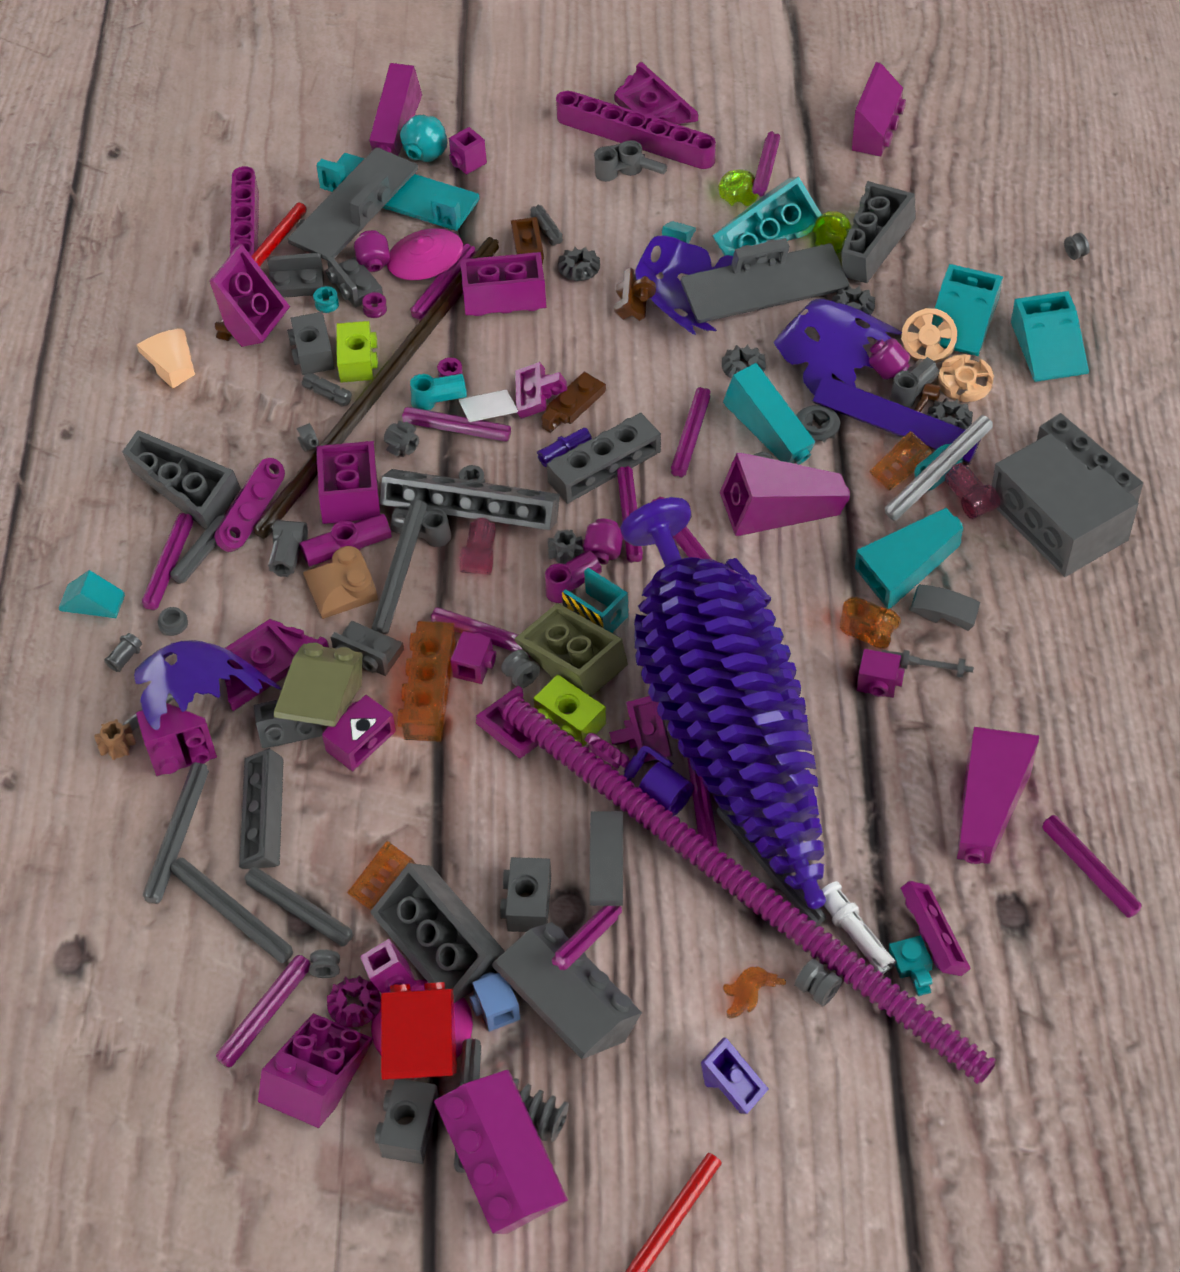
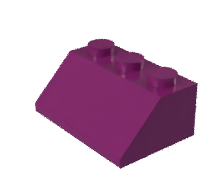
[852,62,906,157]
[460,252,547,316]

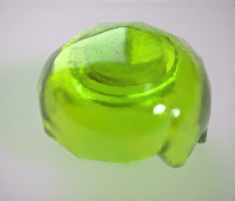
[718,169,759,207]
[812,211,852,254]

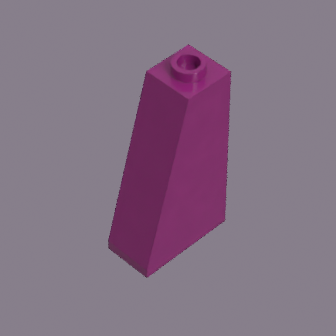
[369,63,422,156]

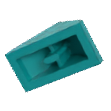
[58,570,125,618]

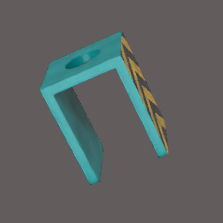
[562,568,629,633]

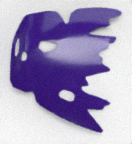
[635,236,733,335]
[773,298,902,413]
[134,640,282,730]

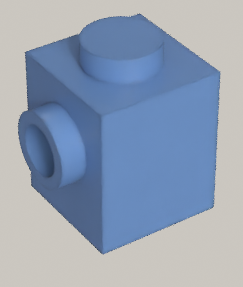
[469,972,521,1032]

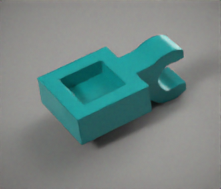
[888,935,933,996]

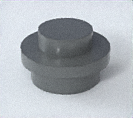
[157,607,188,636]

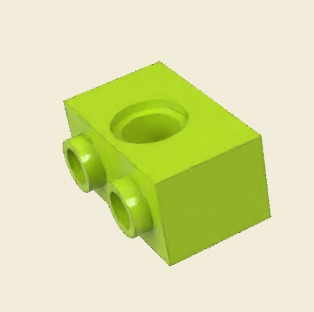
[337,321,378,383]
[533,674,606,747]

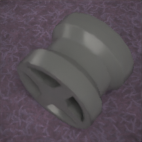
[501,650,540,688]

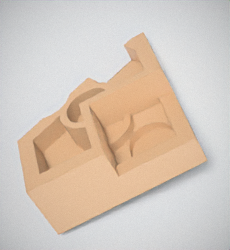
[137,328,195,388]

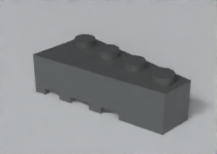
[122,430,241,530]

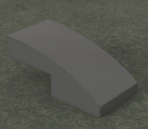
[910,584,981,631]

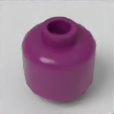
[354,230,390,272]
[869,338,910,380]
[583,518,623,564]

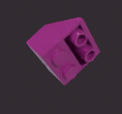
[136,703,217,776]

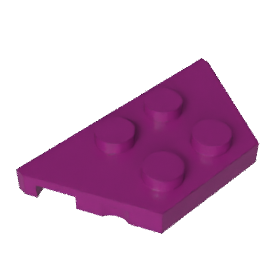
[614,62,698,124]
[225,619,329,711]

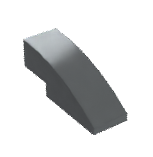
[590,811,624,906]

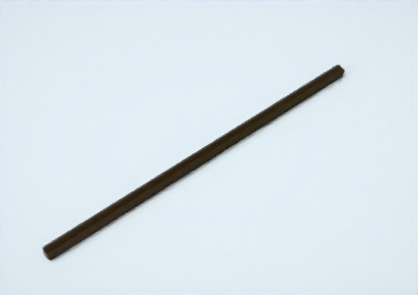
[253,237,499,539]

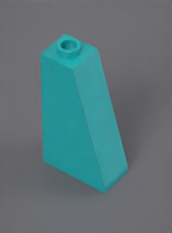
[723,363,815,465]
[855,508,963,609]

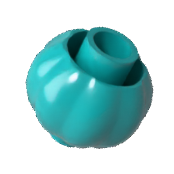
[400,115,448,162]

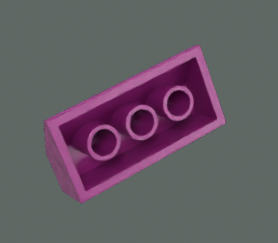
[434,1070,569,1234]

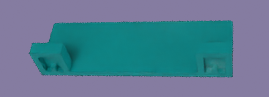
[316,153,480,231]

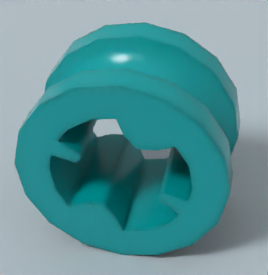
[313,286,339,313]

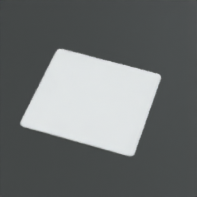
[459,390,518,422]

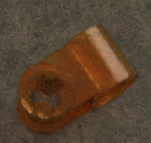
[839,597,901,649]

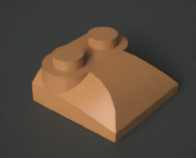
[303,546,378,619]

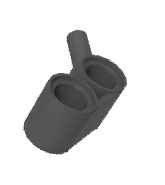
[594,140,667,182]

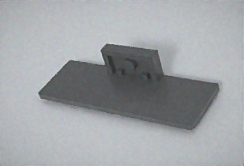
[288,148,418,260]
[681,238,849,323]

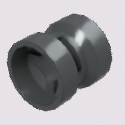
[794,959,842,1006]

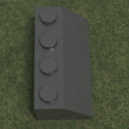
[370,863,505,1003]
[492,922,642,1059]

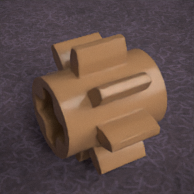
[94,719,136,760]

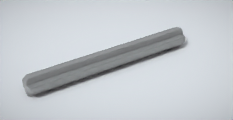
[885,415,993,521]

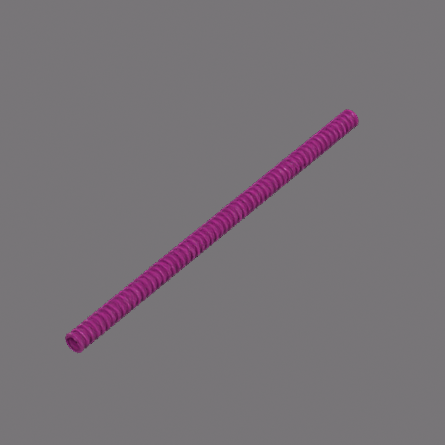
[502,696,996,1084]

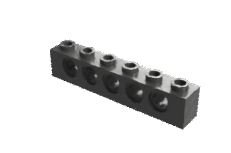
[380,469,560,530]

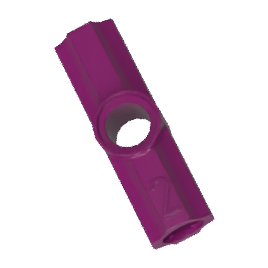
[300,514,392,567]

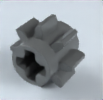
[384,421,419,457]
[548,530,583,564]

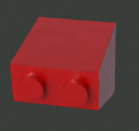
[381,982,457,1080]

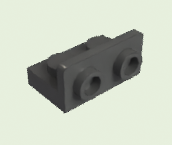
[267,253,324,298]
[326,256,383,308]
[330,621,404,676]
[254,700,323,748]

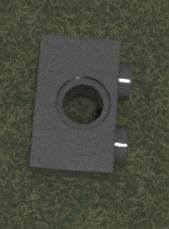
[287,311,335,375]
[500,857,552,932]
[375,1079,439,1164]

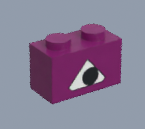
[322,695,396,772]

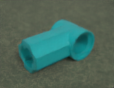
[410,374,467,410]

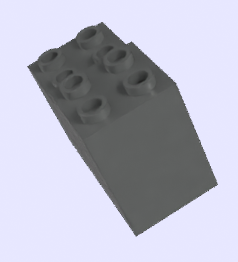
[989,433,1139,577]

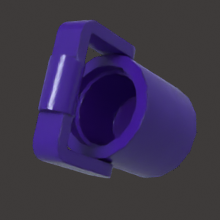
[623,746,694,817]

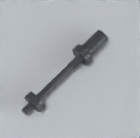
[882,650,974,678]

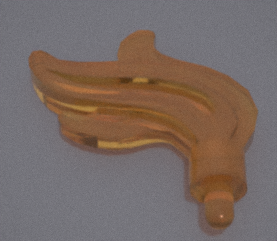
[723,966,786,1019]

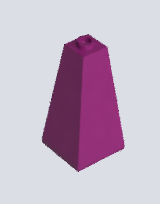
[720,453,850,536]
[957,727,1039,864]

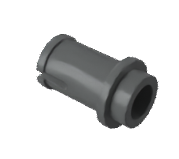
[104,633,142,672]

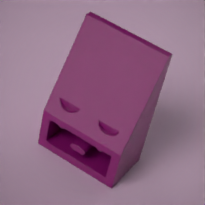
[258,1013,373,1128]

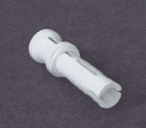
[821,881,896,974]

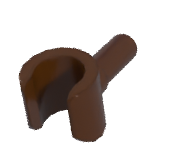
[215,319,232,341]
[914,383,941,412]

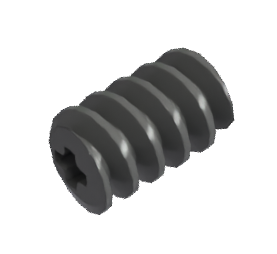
[513,1078,569,1142]

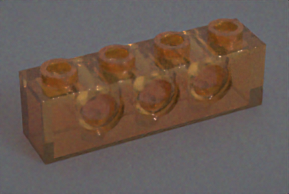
[397,621,456,742]

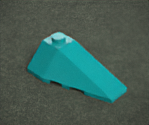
[712,176,826,256]

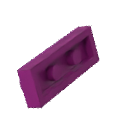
[900,881,971,976]

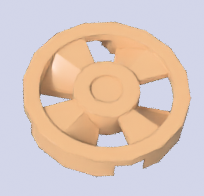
[901,308,957,363]
[937,354,994,402]

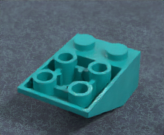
[932,264,1003,356]
[1011,291,1089,382]

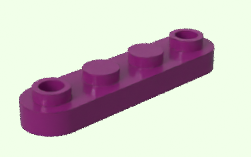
[215,458,285,552]

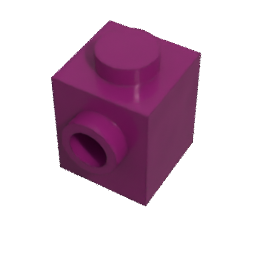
[449,127,487,175]
[451,631,497,684]
[857,649,905,698]
[360,939,417,993]

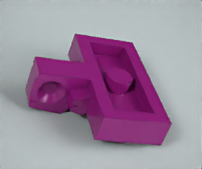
[515,362,567,419]
[609,696,673,763]

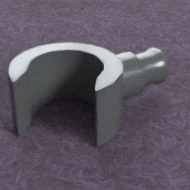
[296,423,319,452]

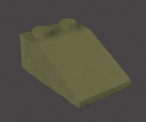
[515,603,628,697]
[274,643,363,727]

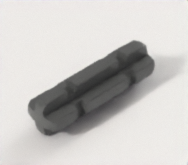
[530,204,563,246]
[302,373,352,406]

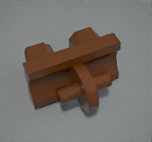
[614,267,656,321]

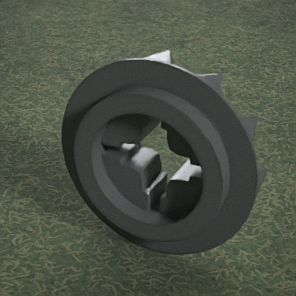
[558,247,600,281]
[832,285,875,321]
[722,344,766,378]
[927,398,973,430]
[796,405,840,443]

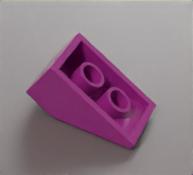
[209,244,290,347]
[316,441,380,524]

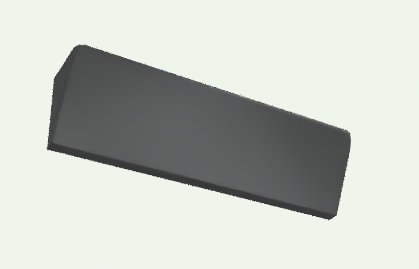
[239,748,284,869]

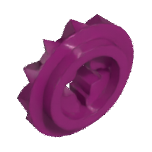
[584,733,630,769]
[327,975,381,1028]

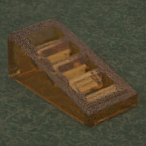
[869,431,933,491]
[347,841,416,910]

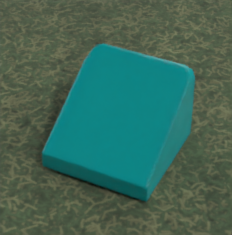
[662,221,696,244]

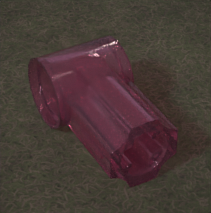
[945,463,1000,520]
[460,518,496,575]

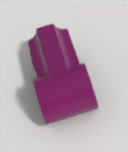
[545,551,602,603]

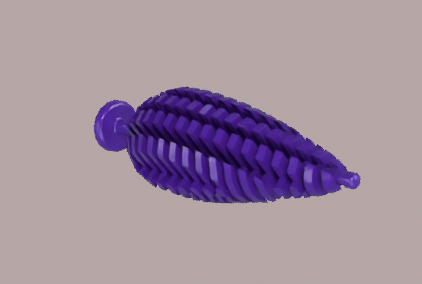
[620,497,826,909]

